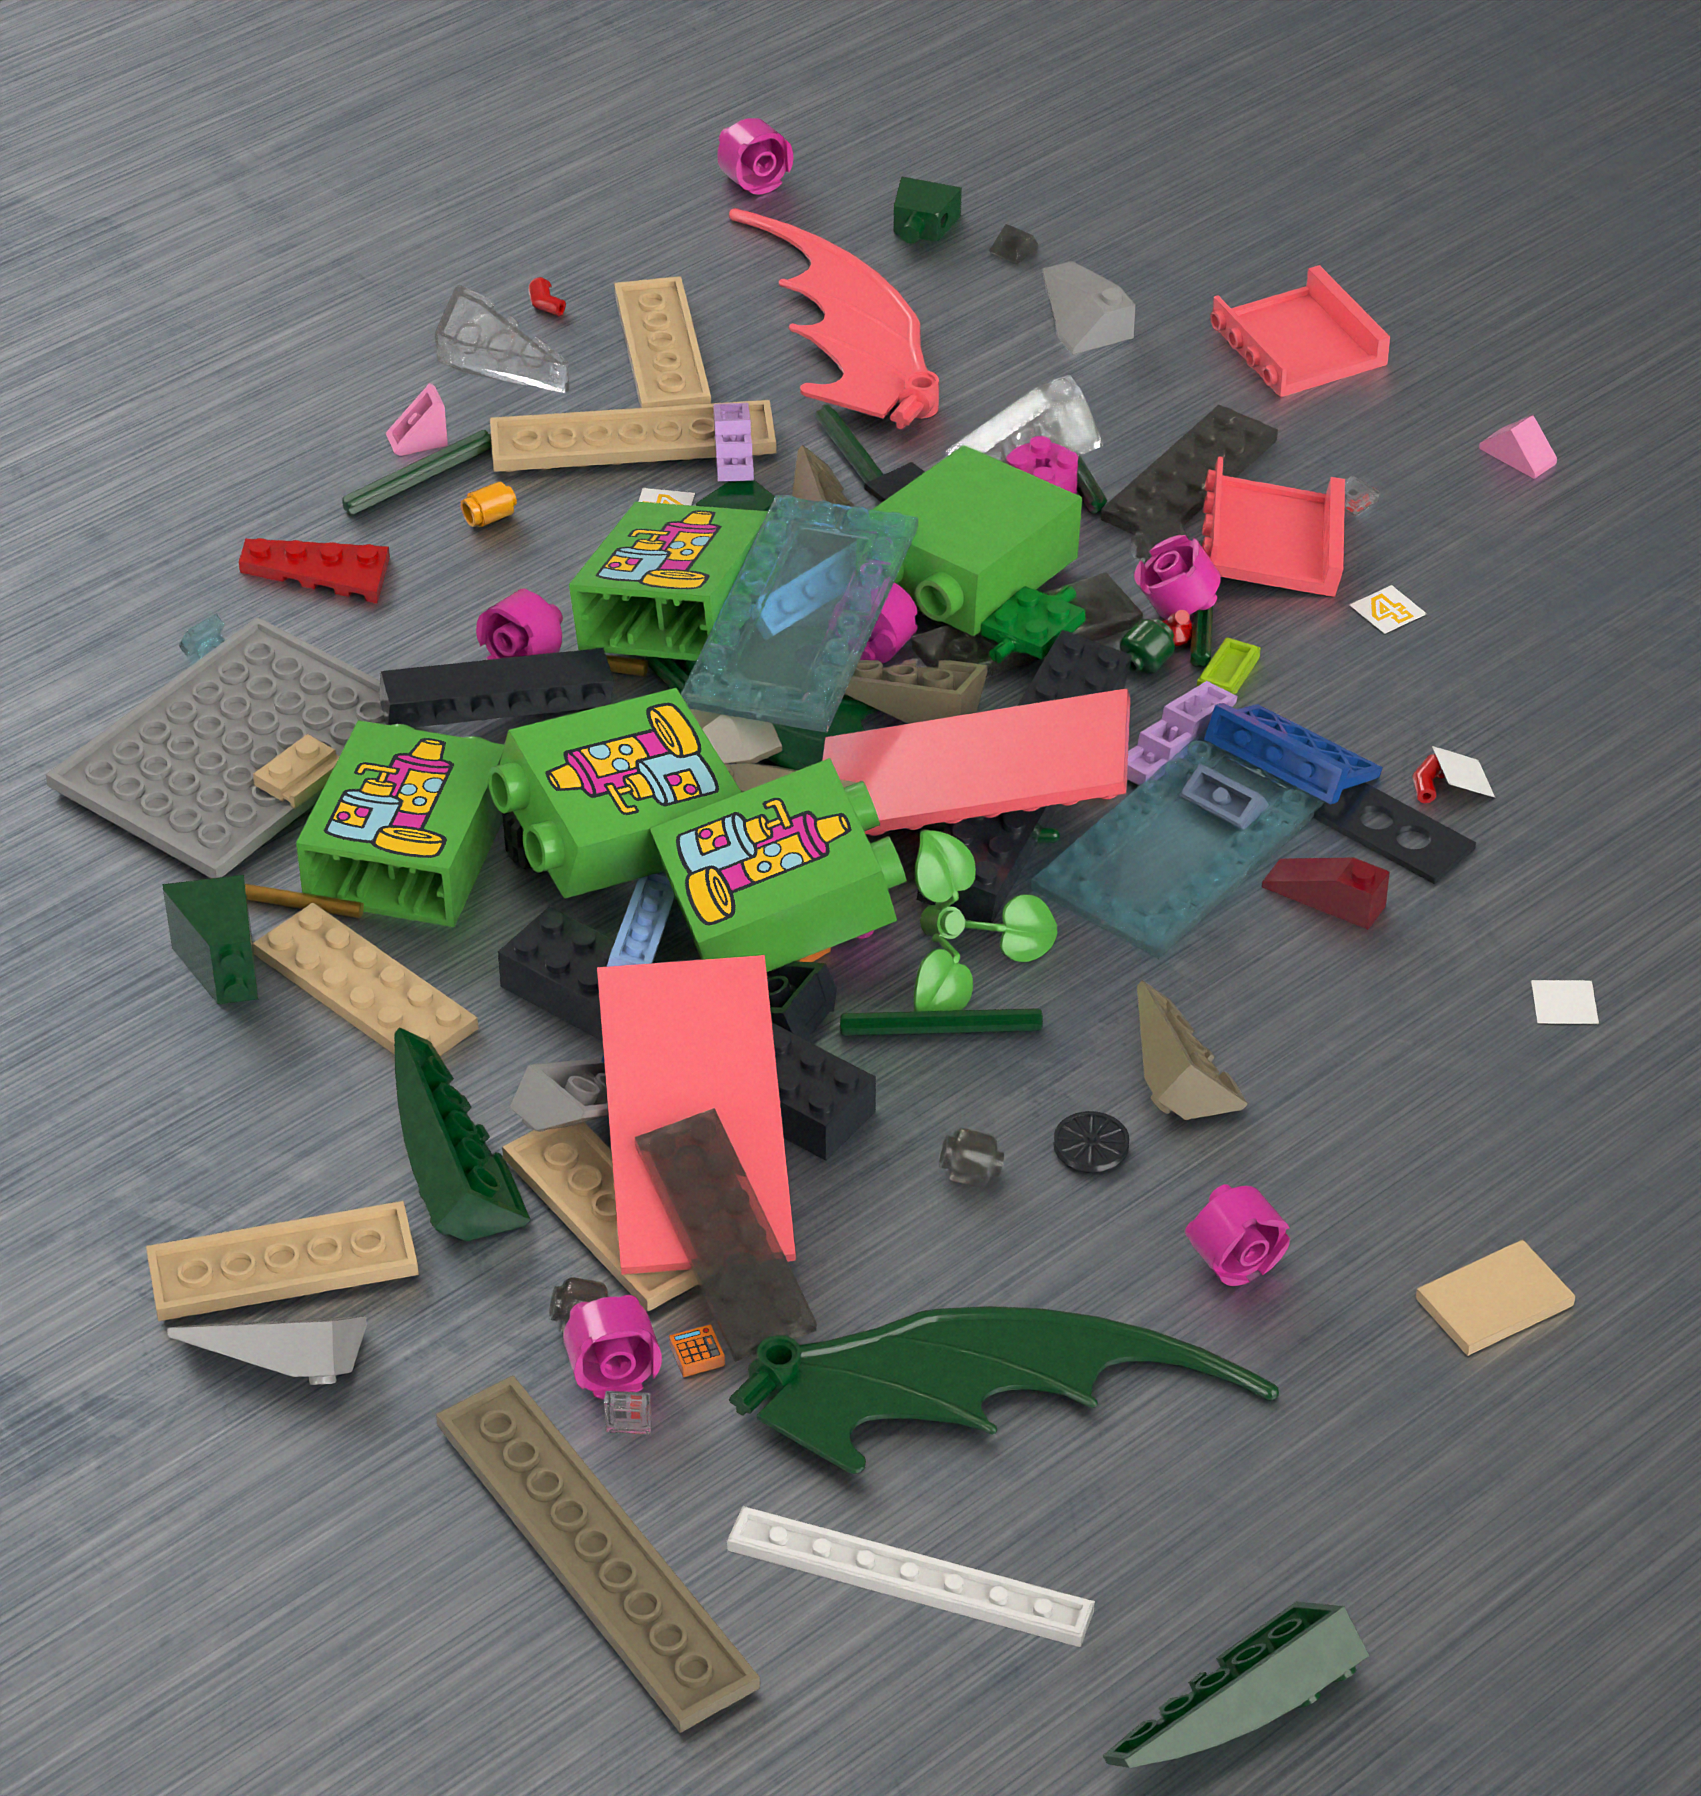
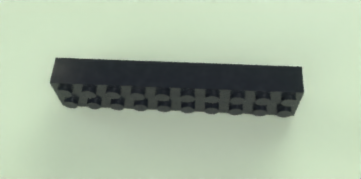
[916,630,1132,923]
[498,906,876,1161]

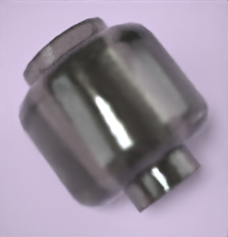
[939,1128,1004,1188]
[549,1277,609,1334]

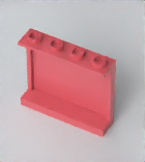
[1210,265,1390,397]
[1202,456,1345,597]

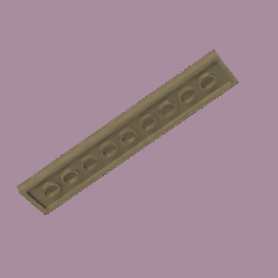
[436,1375,760,1733]

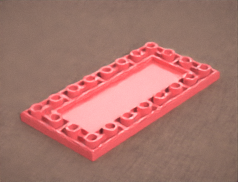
[822,688,1130,836]
[597,955,796,1275]

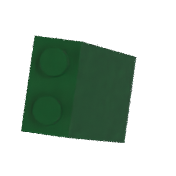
[162,875,259,1004]

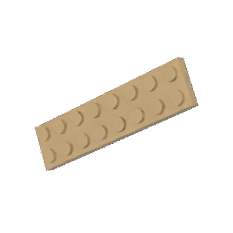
[490,400,776,472]

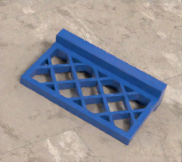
[1204,703,1383,804]

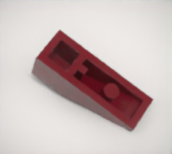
[1262,857,1390,930]

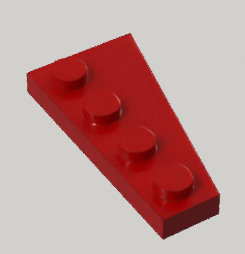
[239,538,390,604]

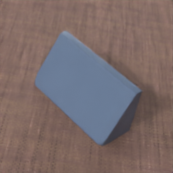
[1179,763,1269,830]

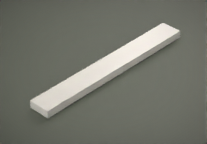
[727,1506,1095,1647]

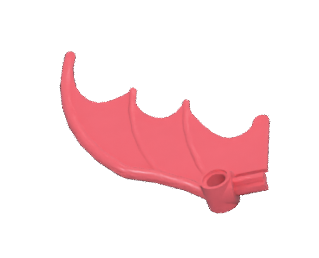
[729,208,939,429]

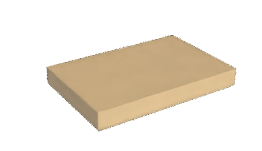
[1416,1239,1575,1356]

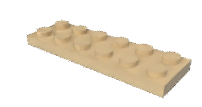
[614,276,711,408]
[253,903,479,1056]
[502,1122,719,1312]
[146,1201,419,1321]

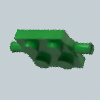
[981,585,1086,663]

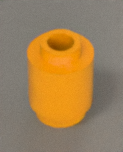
[461,481,517,527]

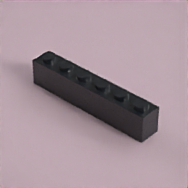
[379,648,614,728]

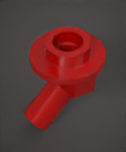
[1162,610,1192,646]

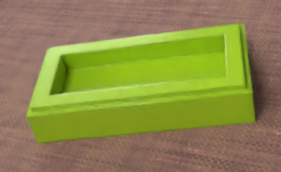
[1197,637,1261,695]

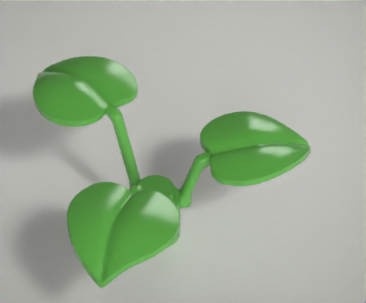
[914,830,1057,1011]

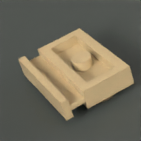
[253,734,340,809]

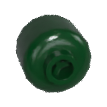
[1119,618,1175,674]

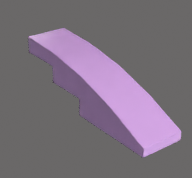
[713,403,754,482]
[1127,681,1238,788]

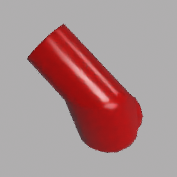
[528,277,566,316]
[1412,754,1445,803]

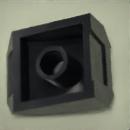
[767,961,837,1042]

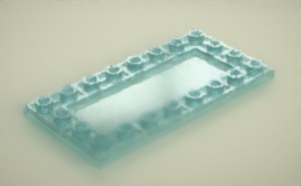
[681,495,919,732]
[1031,727,1326,959]

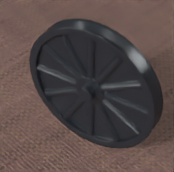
[1053,1111,1130,1172]

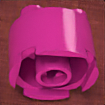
[717,118,793,195]
[1006,436,1078,495]
[1134,535,1221,620]
[828,577,918,664]
[476,588,563,660]
[1185,1184,1290,1286]
[563,1295,662,1400]

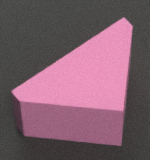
[385,383,448,456]
[1479,415,1557,479]

